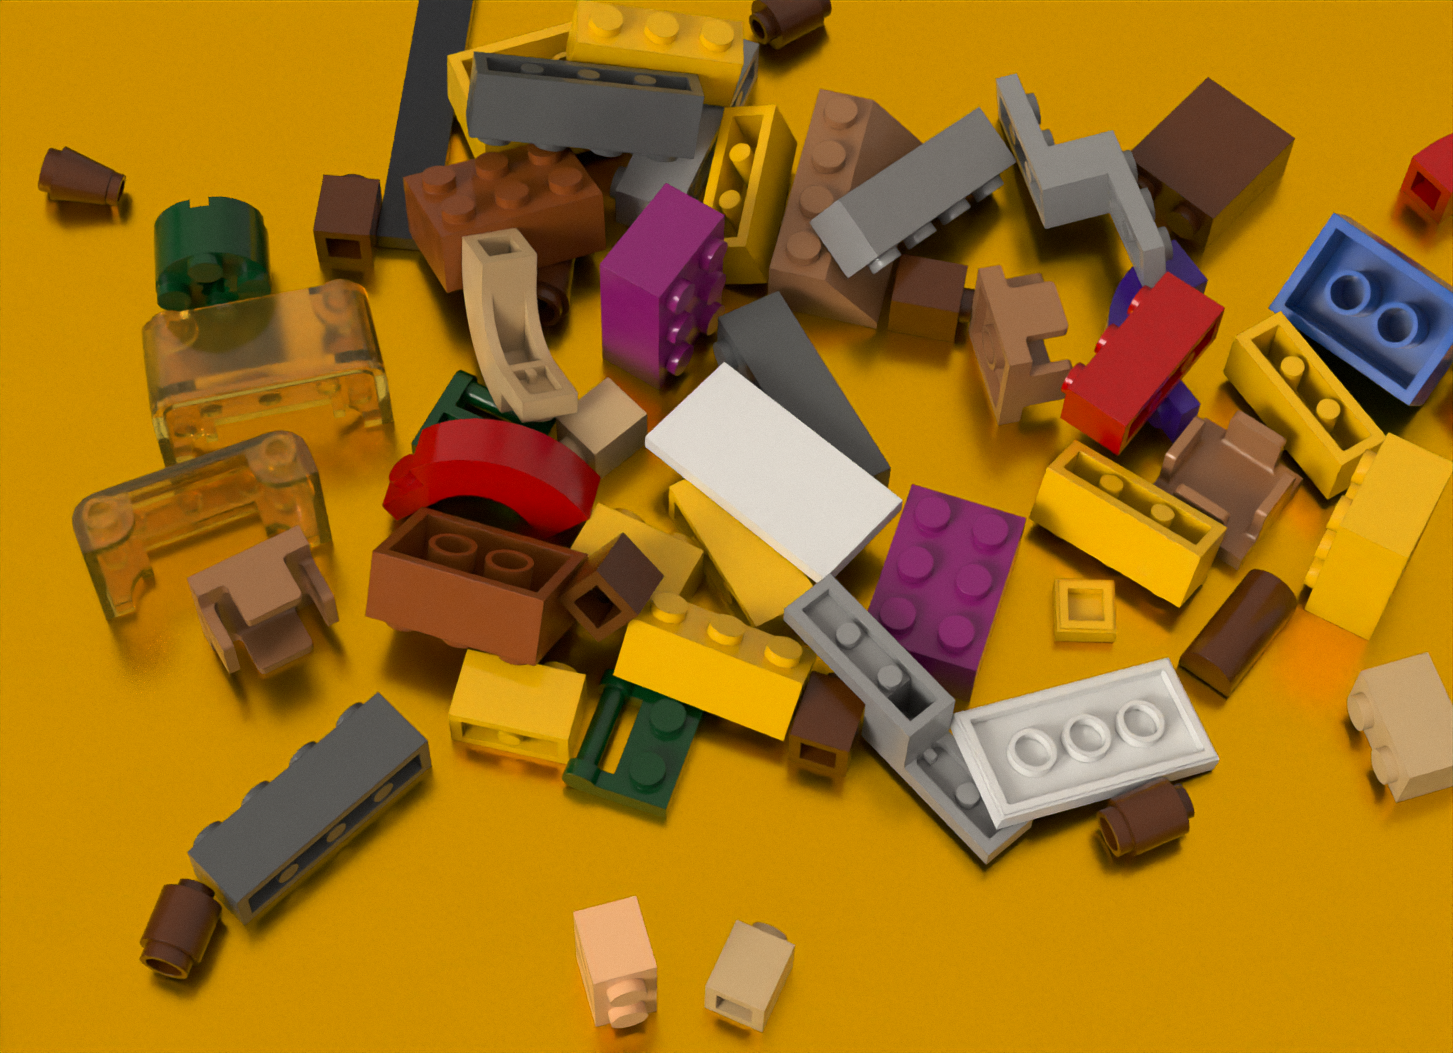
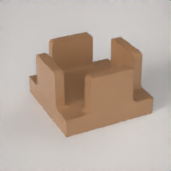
[968,265,1073,425]
[1153,410,1303,571]
[187,525,339,675]

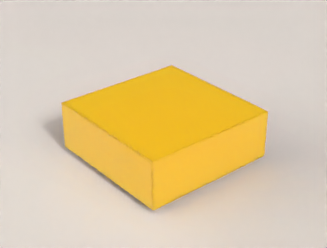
[1053,579,1117,643]

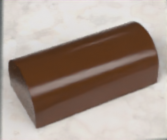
[1178,569,1297,697]

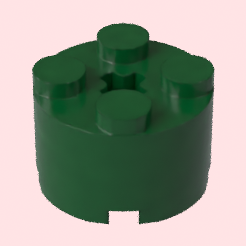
[154,196,272,327]

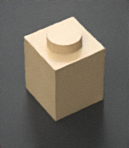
[556,377,647,480]
[704,920,795,1033]

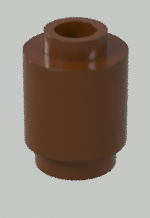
[749,0,832,49]
[1097,776,1195,857]
[140,879,222,979]

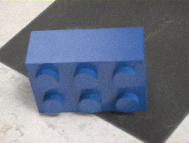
[1269,213,1453,406]

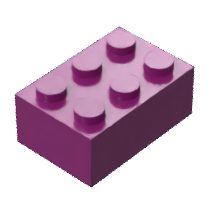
[600,183,728,390]
[868,484,1026,702]

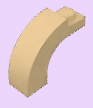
[462,228,578,423]

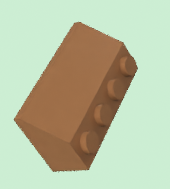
[768,89,923,329]

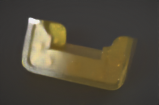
[141,279,394,466]
[72,430,332,620]

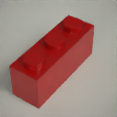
[1060,271,1225,456]

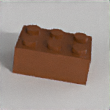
[403,143,606,293]
[365,507,588,666]

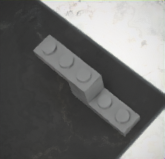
[996,73,1173,288]
[783,574,1033,865]

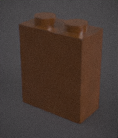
[1131,77,1295,250]

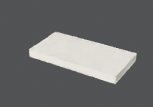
[645,362,903,583]
[950,657,1220,830]

